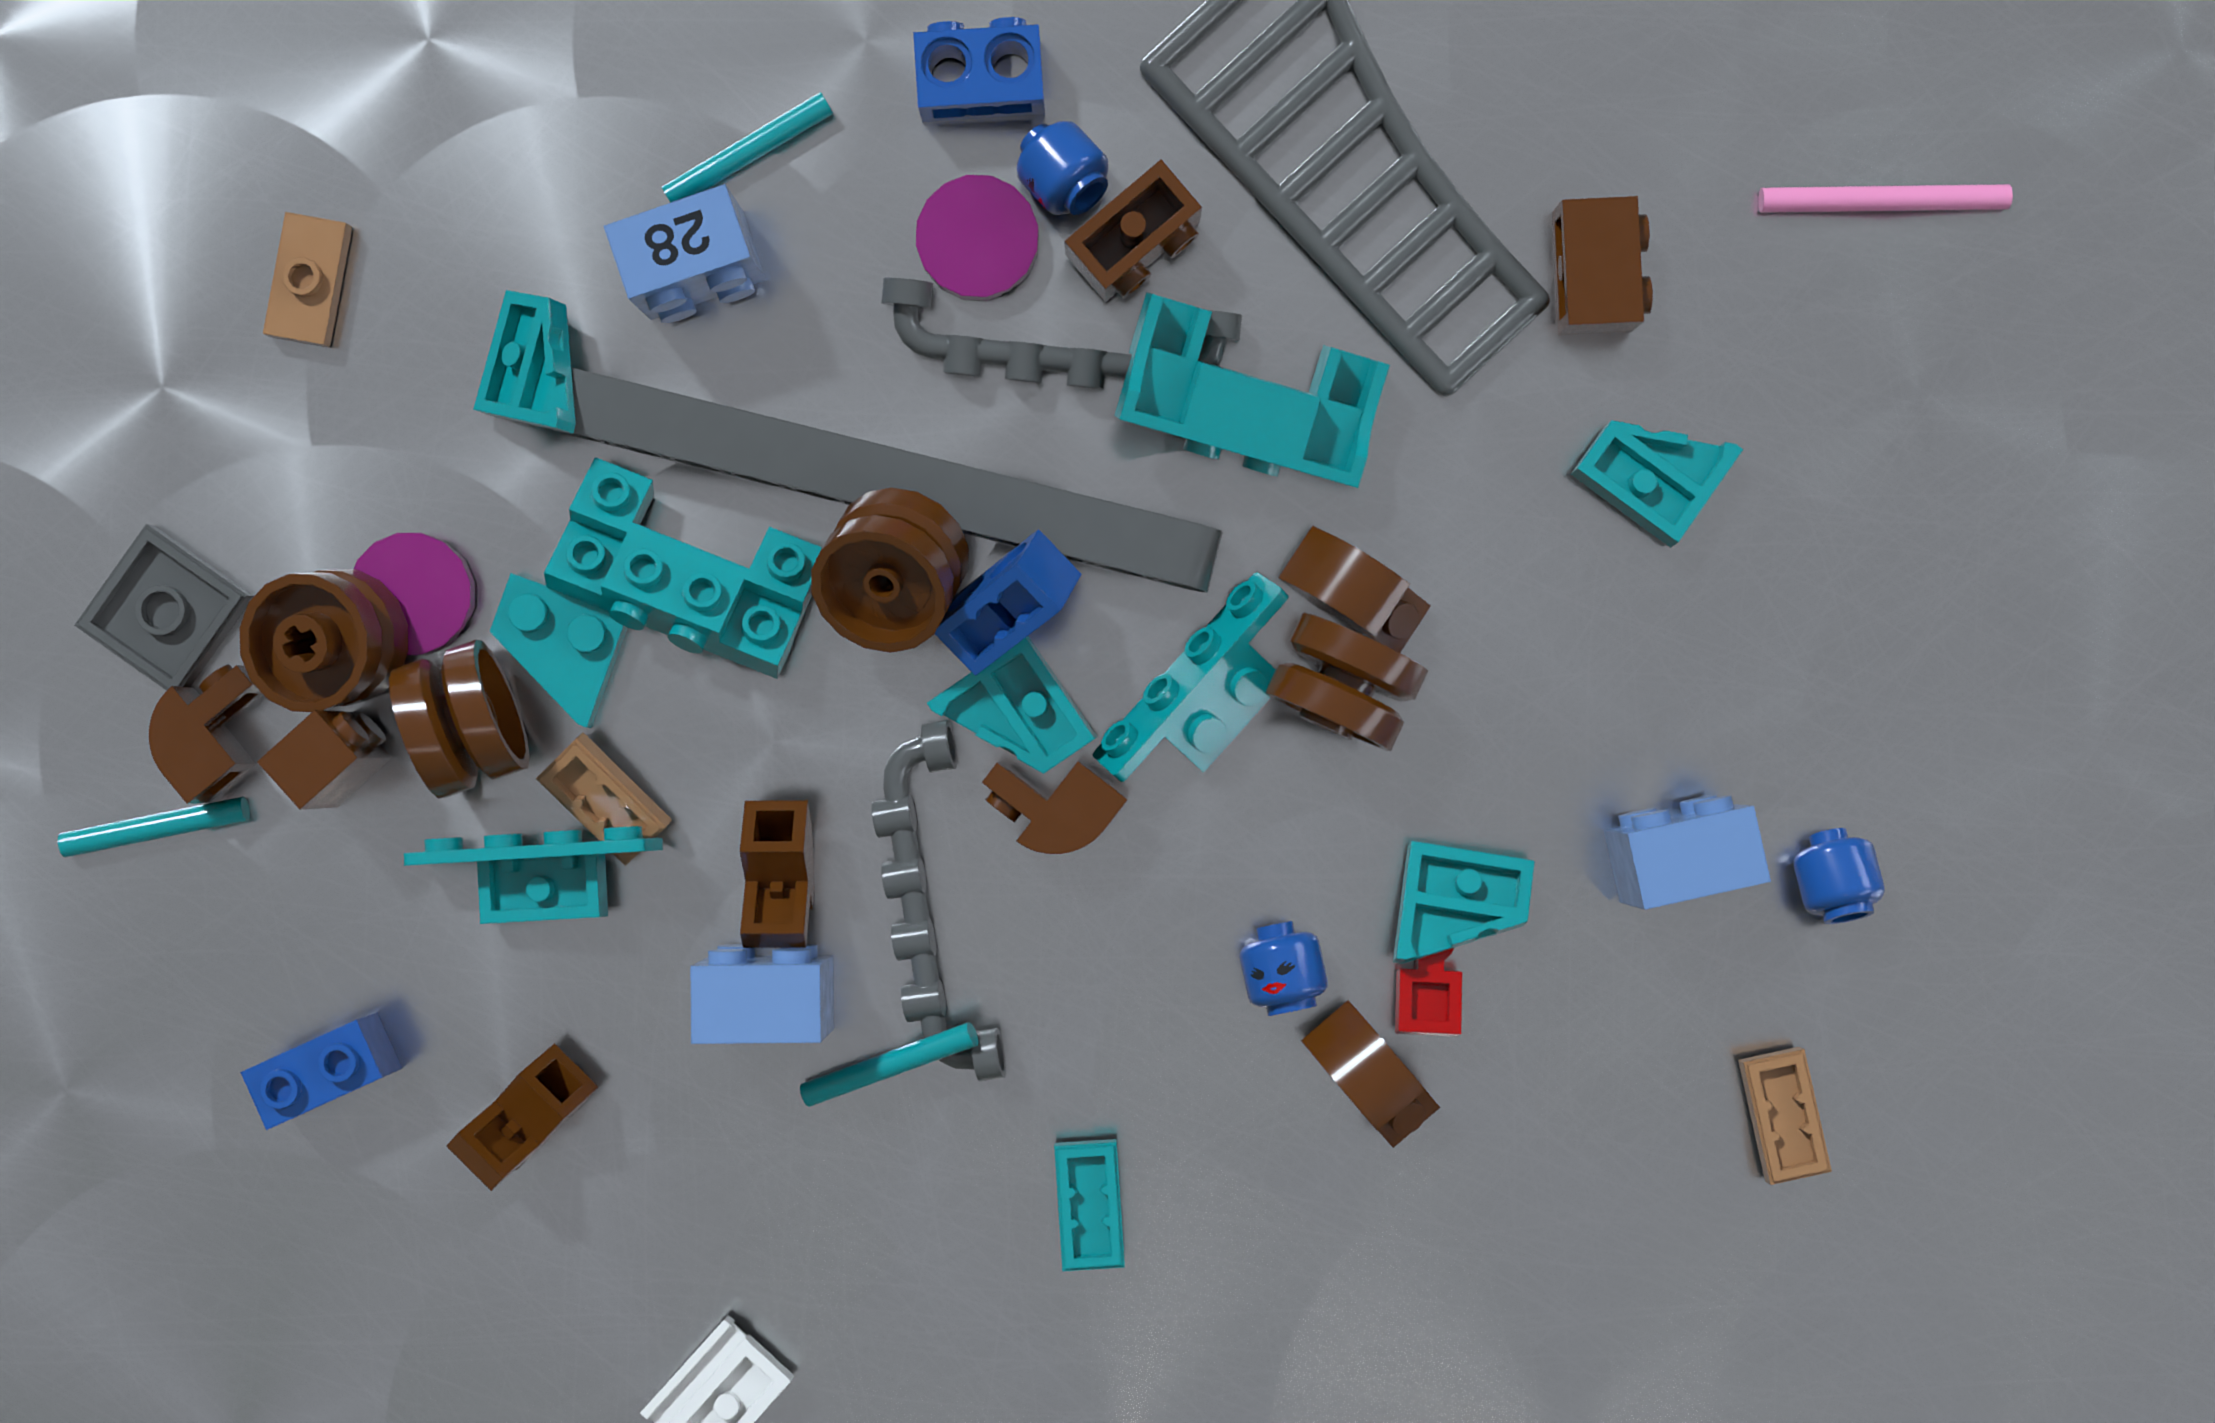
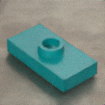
[1054,1139,1125,1272]

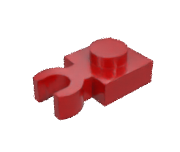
[1395,948,1462,1037]

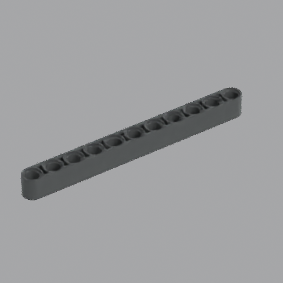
[552,368,1223,593]

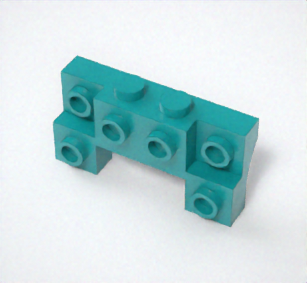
[1114,292,1390,488]
[544,457,822,679]

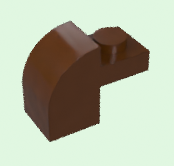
[1279,526,1431,653]
[149,664,262,804]
[982,761,1128,854]
[740,800,814,948]
[1301,1000,1440,1148]
[446,1043,598,1191]

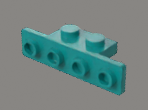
[1093,572,1289,782]
[404,826,663,924]

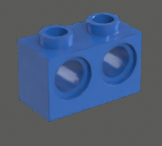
[913,17,1045,123]
[935,529,1082,676]
[240,1012,403,1130]

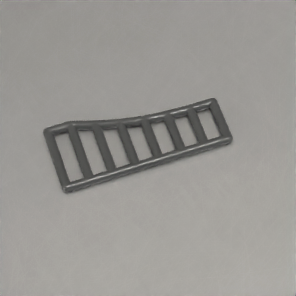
[1140,0,1550,396]

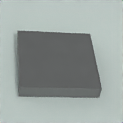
[74,524,254,691]

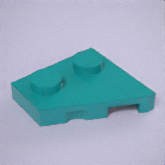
[473,290,576,434]
[1571,420,1744,548]
[489,573,628,728]
[927,636,1097,774]
[1393,841,1535,964]

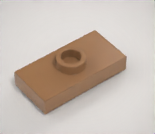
[263,212,352,348]
[536,732,672,866]
[1738,1047,1832,1185]

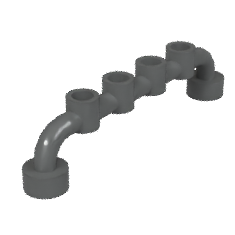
[881,277,1242,389]
[872,720,1006,1081]

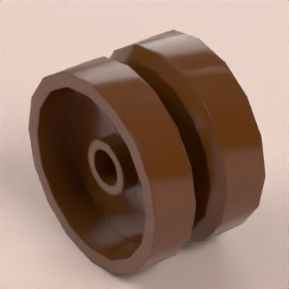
[811,487,969,653]
[239,569,408,712]
[1265,612,1428,751]
[389,639,530,799]

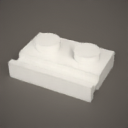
[640,1315,794,1423]

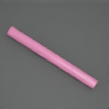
[1758,184,2013,213]

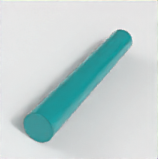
[662,92,833,203]
[58,796,250,858]
[800,1022,978,1107]

